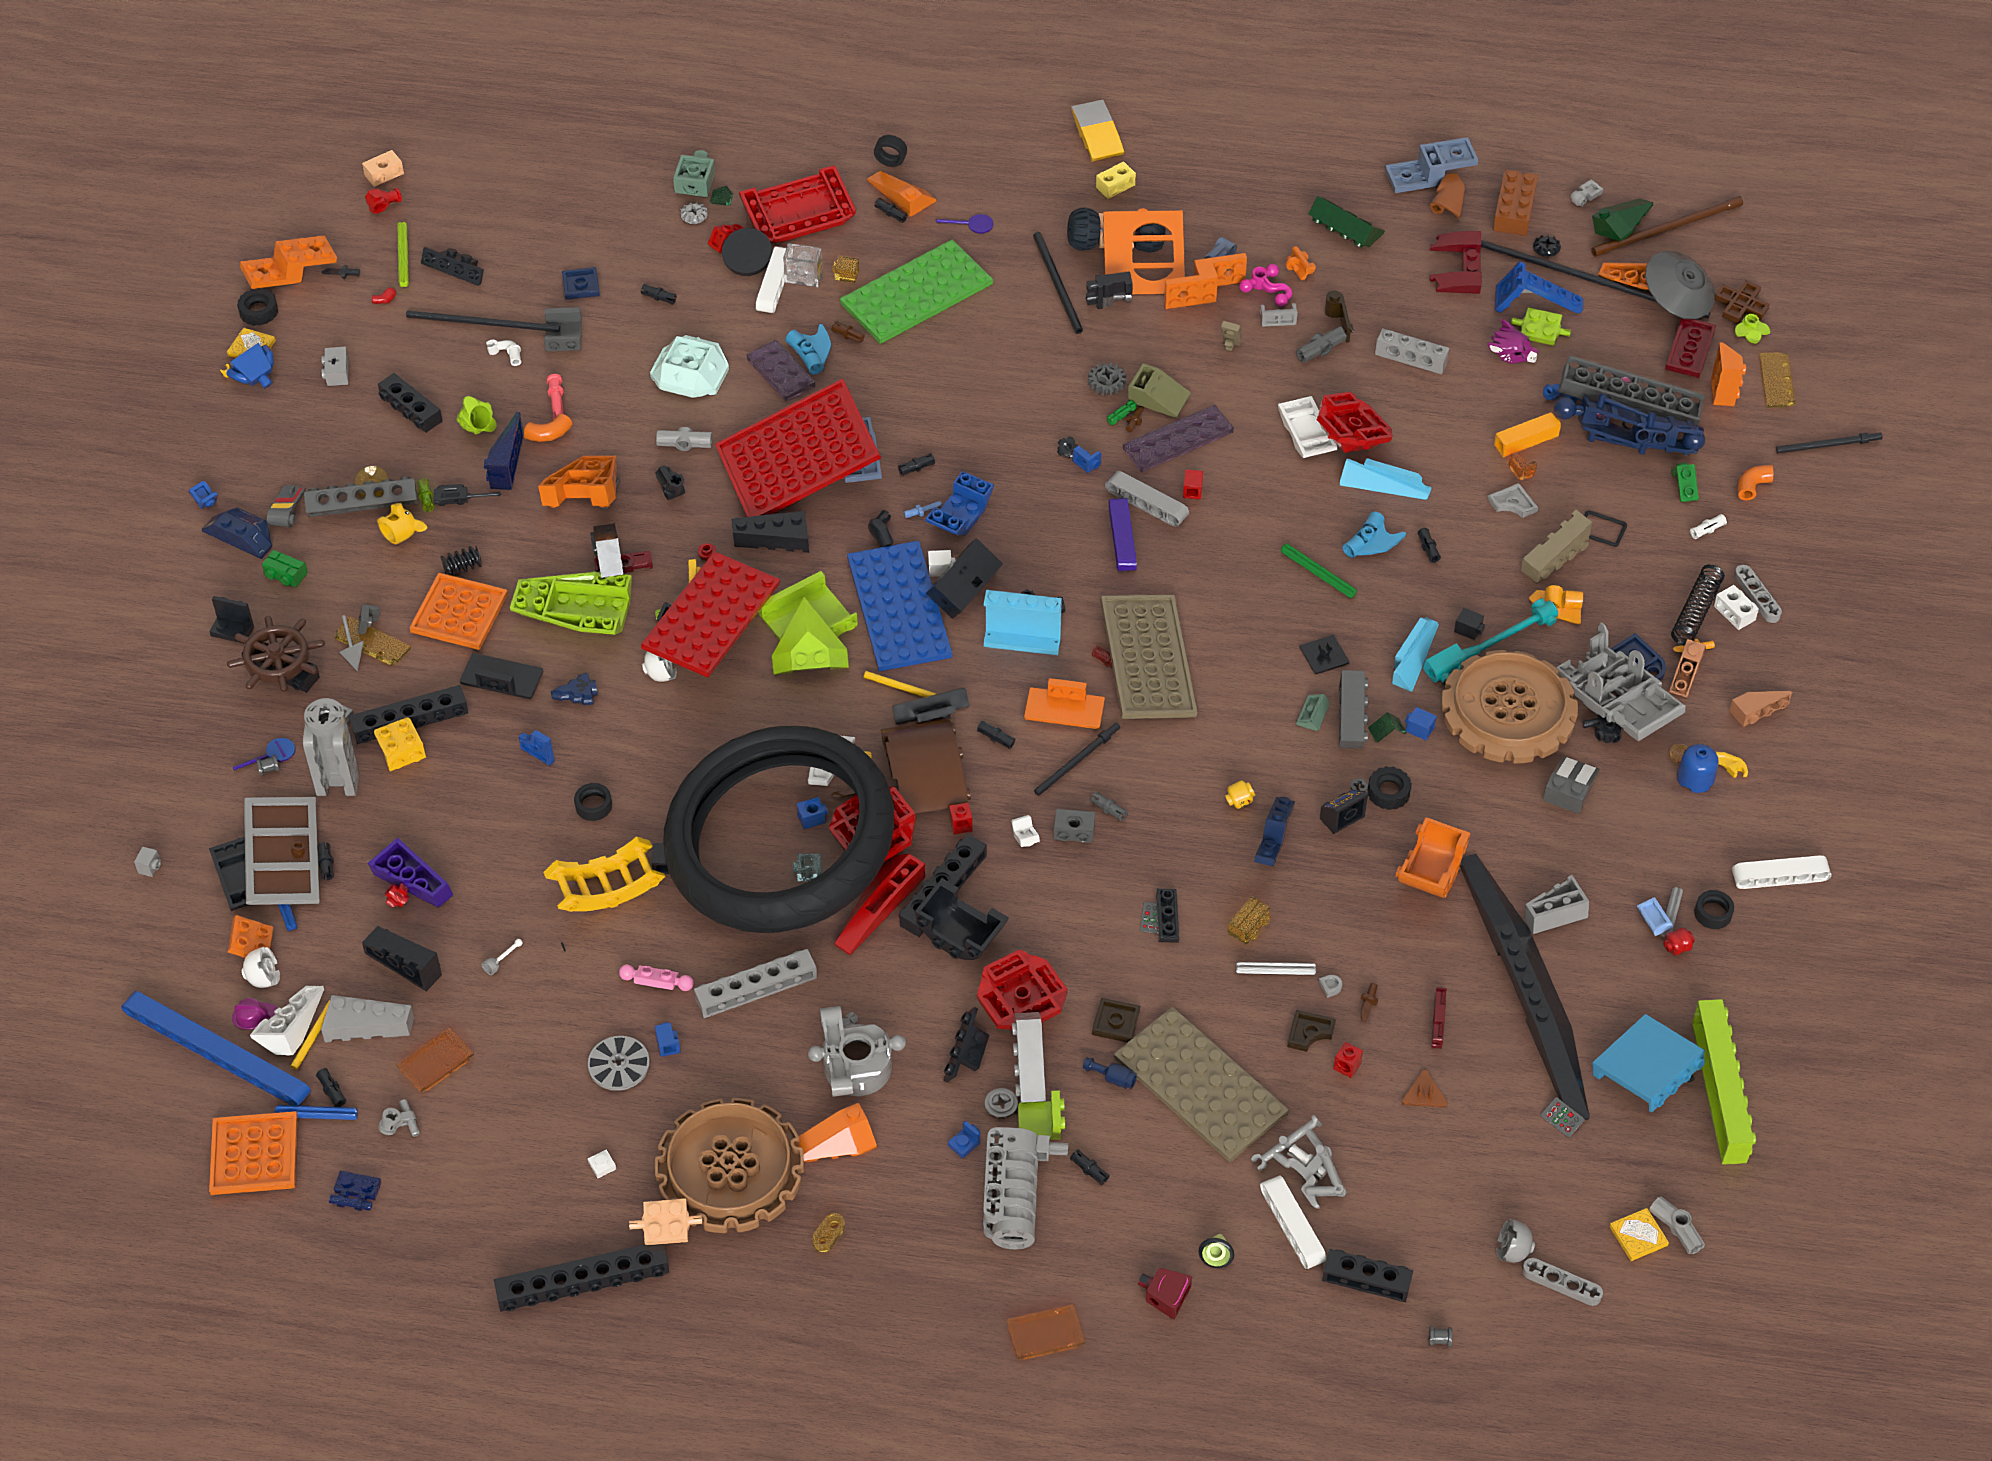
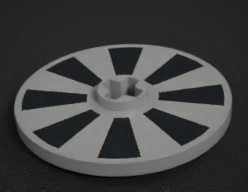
[588,1036,650,1091]

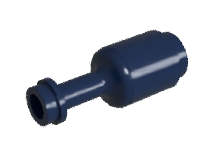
[1083,1057,1137,1089]

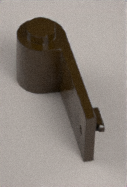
[1325,291,1354,343]

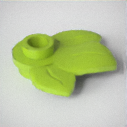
[1735,314,1770,344]

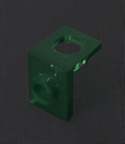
[1368,712,1407,742]

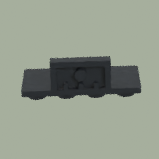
[460,653,544,699]

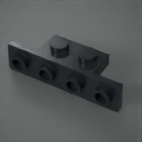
[421,247,484,285]
[892,688,969,724]
[943,1007,990,1082]

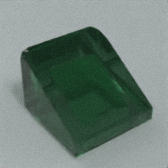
[710,186,733,206]

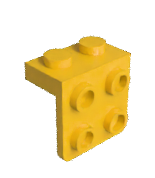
[374,718,426,771]

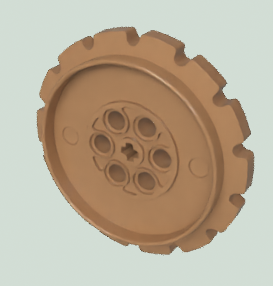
[1441,650,1578,764]
[655,1098,804,1233]

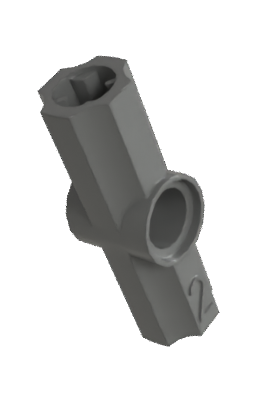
[1296,326,1347,363]

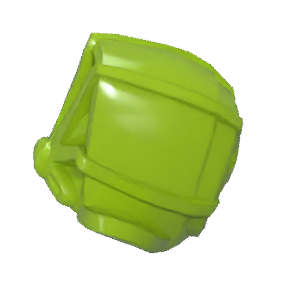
[457,396,497,434]

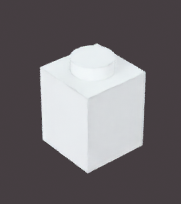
[928,550,955,577]

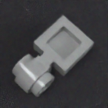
[1570,179,1603,207]

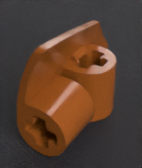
[1429,173,1465,218]

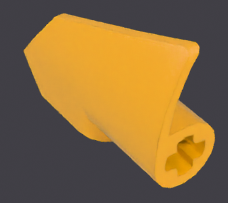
[1529,585,1583,625]

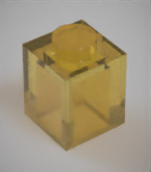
[832,256,859,283]

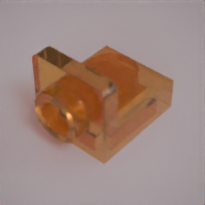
[1508,452,1537,481]

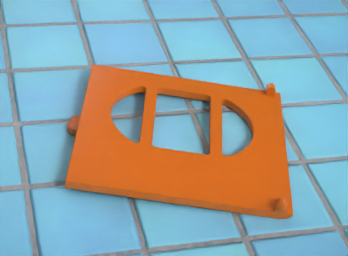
[1103,208,1185,294]

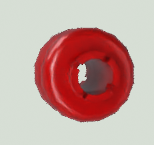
[1663,928,1695,956]

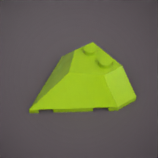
[772,597,849,675]

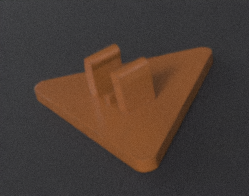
[1402,1070,1448,1107]

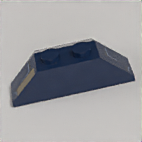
[202,507,272,559]

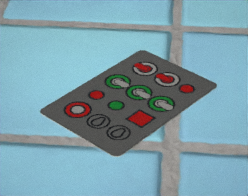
[1140,902,1158,934]
[1541,1097,1585,1138]

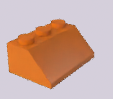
[1711,342,1746,406]

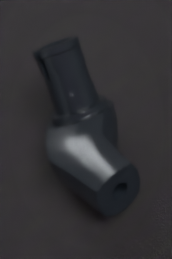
[868,510,894,547]

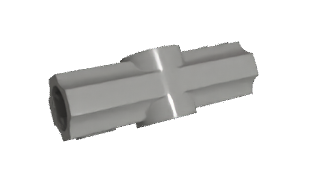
[656,427,712,451]

